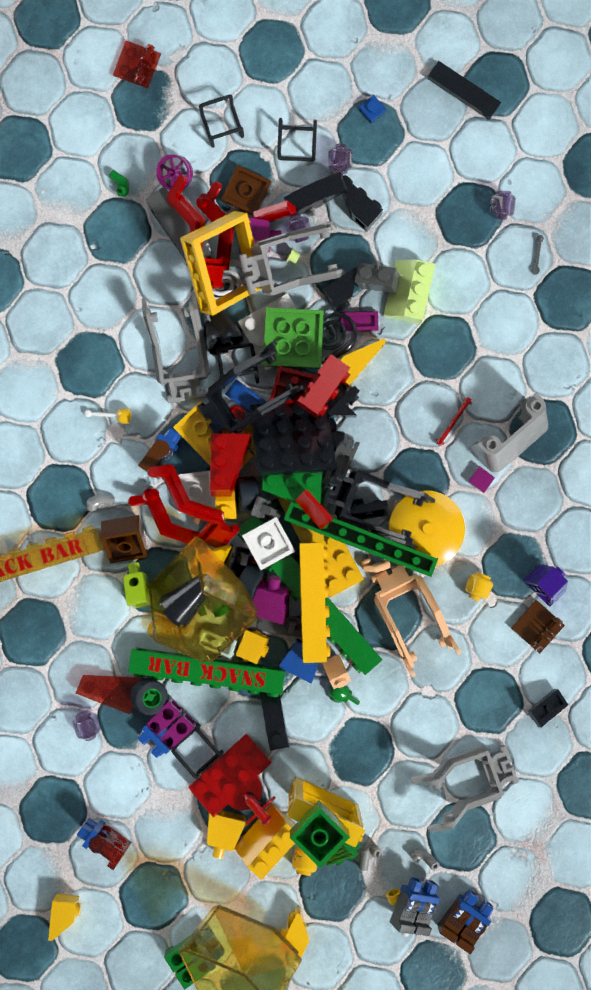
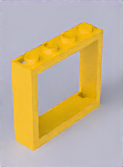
[180,211,261,316]
[287,777,365,847]

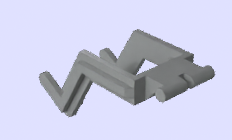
[238,220,345,296]
[142,291,210,403]
[410,745,519,833]

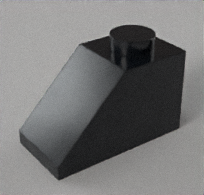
[323,267,357,312]

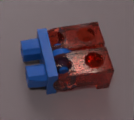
[77,818,132,870]

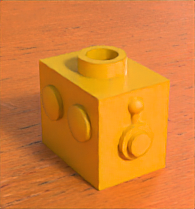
[236,629,269,664]

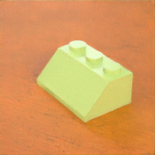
[383,260,435,325]

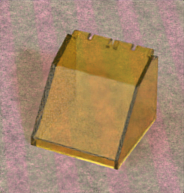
[149,536,258,663]
[178,905,302,990]

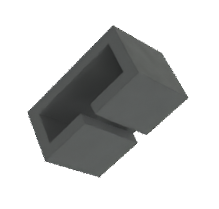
[355,263,400,294]

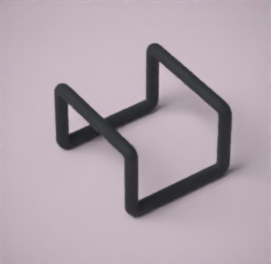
[199,94,244,148]
[277,118,317,162]
[216,343,260,389]
[171,724,224,779]

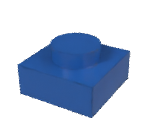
[359,95,386,123]

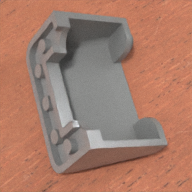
[469,392,549,472]

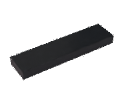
[427,60,501,120]

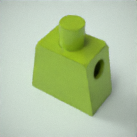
[123,562,153,609]

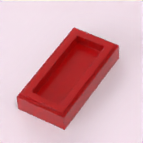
[253,200,297,222]

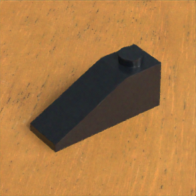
[260,692,289,751]

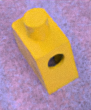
[207,810,247,859]

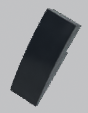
[284,172,348,216]

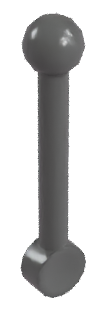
[531,235,544,275]

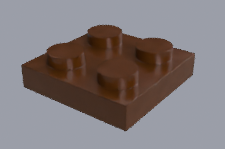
[221,165,272,216]

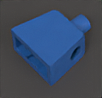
[278,638,318,683]

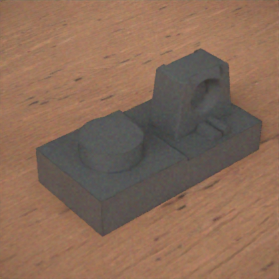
[251,496,282,521]

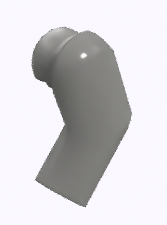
[86,493,115,512]
[359,844,381,871]
[410,849,439,871]

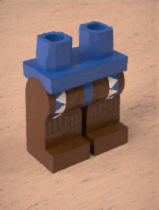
[138,428,182,479]
[437,889,494,955]

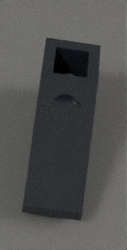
[341,175,383,232]

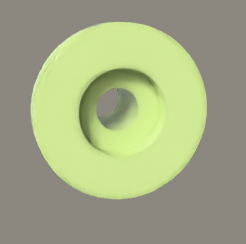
[286,247,300,264]

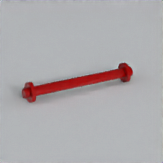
[436,397,472,446]

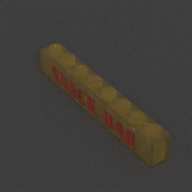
[0,526,105,582]

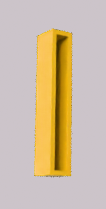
[299,543,330,663]

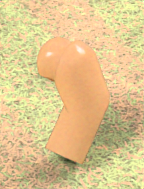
[361,558,391,573]

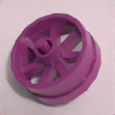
[156,154,193,190]

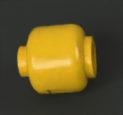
[465,572,493,602]
[292,848,317,876]

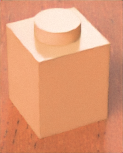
[322,654,351,689]

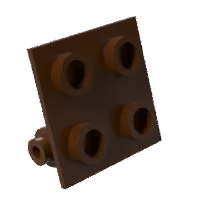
[511,600,565,654]

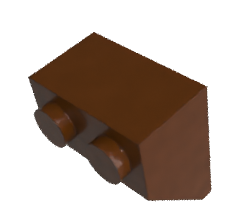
[101,515,148,564]

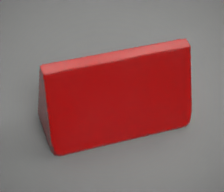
[296,490,333,529]

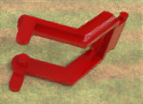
[167,175,234,289]
[128,464,240,549]

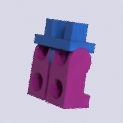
[138,697,197,758]

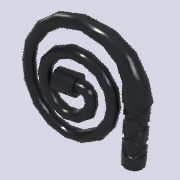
[322,312,357,361]

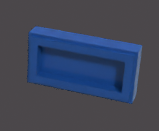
[225,379,267,413]

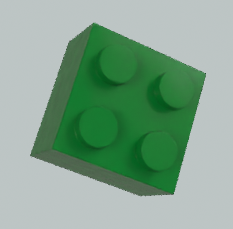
[290,800,350,868]

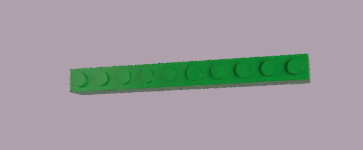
[238,516,382,675]

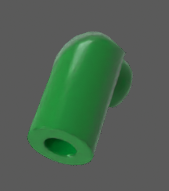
[109,170,129,197]

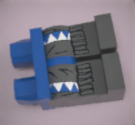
[390,877,440,936]

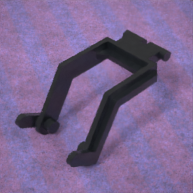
[197,341,305,434]
[320,468,435,550]

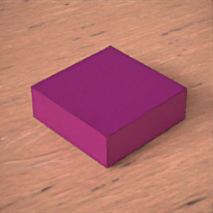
[468,466,495,493]

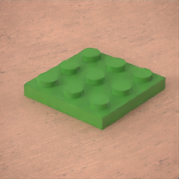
[263,307,324,369]

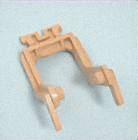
[371,564,461,677]

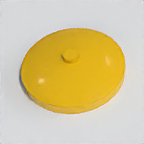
[388,491,465,566]

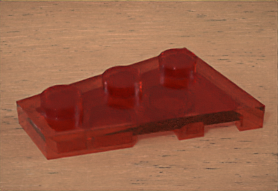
[76,675,145,714]

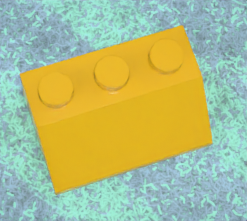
[234,803,295,880]

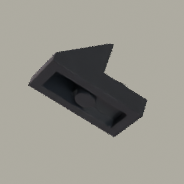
[327,385,360,417]

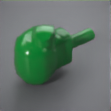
[328,685,360,705]

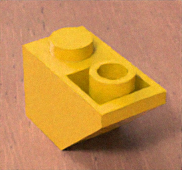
[278,906,309,959]

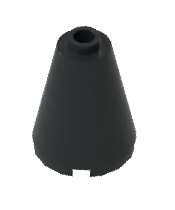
[202,310,244,355]
[158,575,212,628]

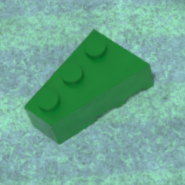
[262,472,322,504]

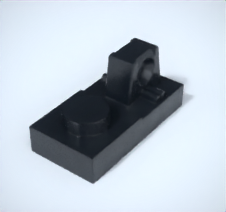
[350,497,388,520]
[221,545,250,586]
[528,689,568,728]

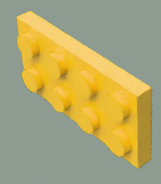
[173,401,254,468]

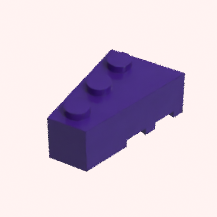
[523,564,568,607]

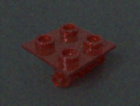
[113,41,161,89]

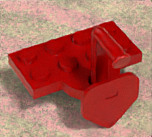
[188,734,276,826]

